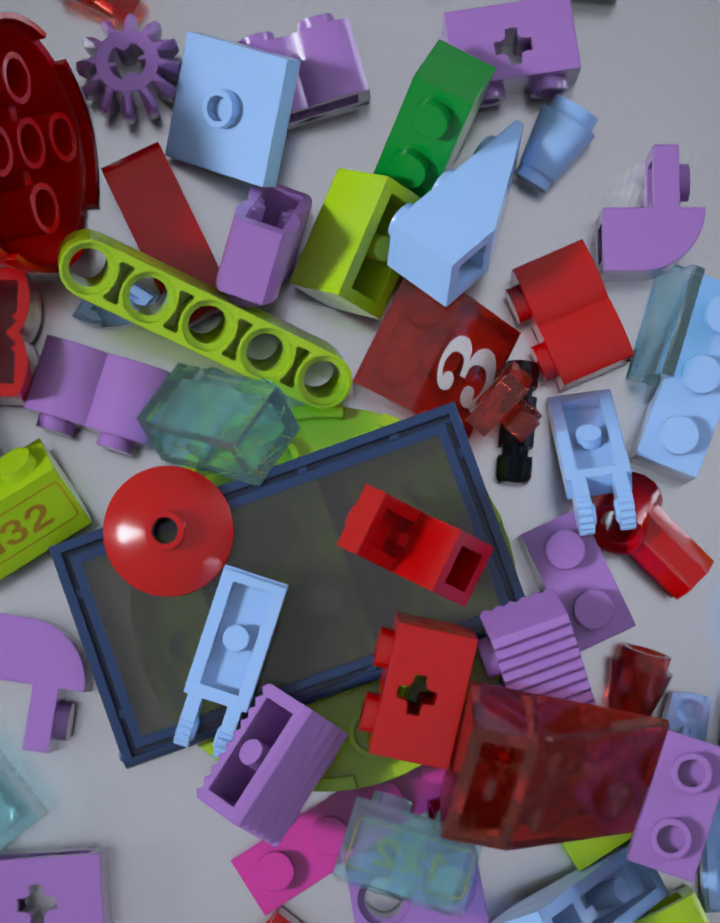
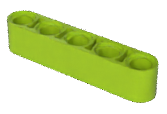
[57,229,352,409]

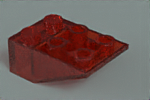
[440,681,669,851]

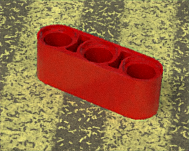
[101,142,221,327]

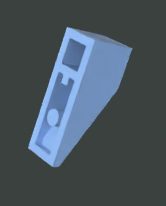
[490,839,669,923]

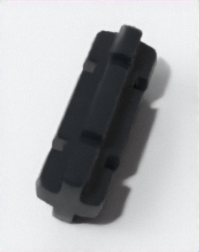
[496,360,539,485]

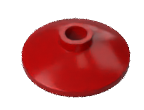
[103,466,234,597]

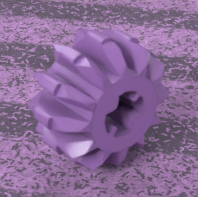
[76,13,181,125]

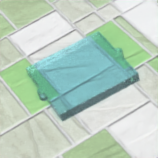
[625,264,705,387]

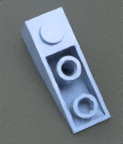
[387,120,524,307]

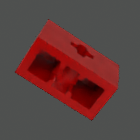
[358,611,478,770]

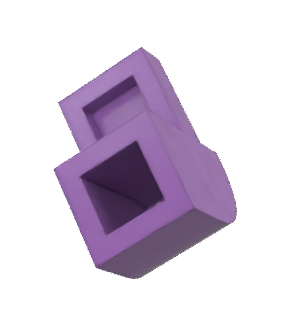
[596,144,706,282]
[0,613,93,754]

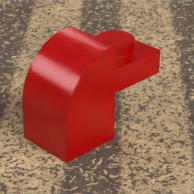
[336,484,494,607]

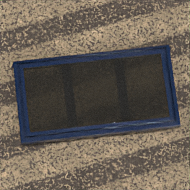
[49,401,525,769]

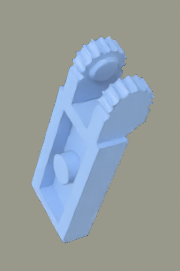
[547,389,637,536]
[173,564,290,758]

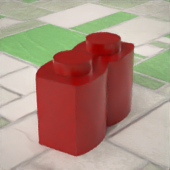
[505,239,634,391]
[0,267,42,406]

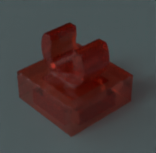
[465,361,542,442]

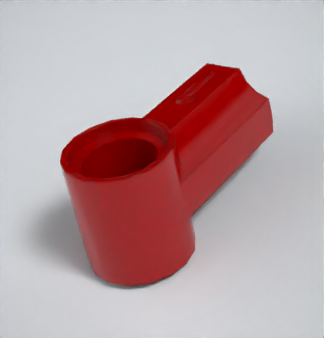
[593,472,714,600]

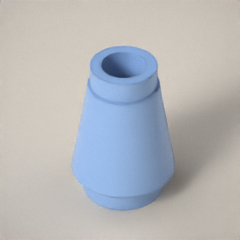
[514,94,598,192]

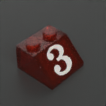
[352,278,521,439]

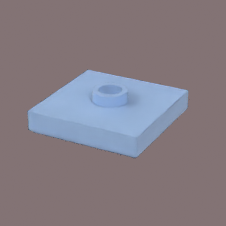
[165,31,301,187]

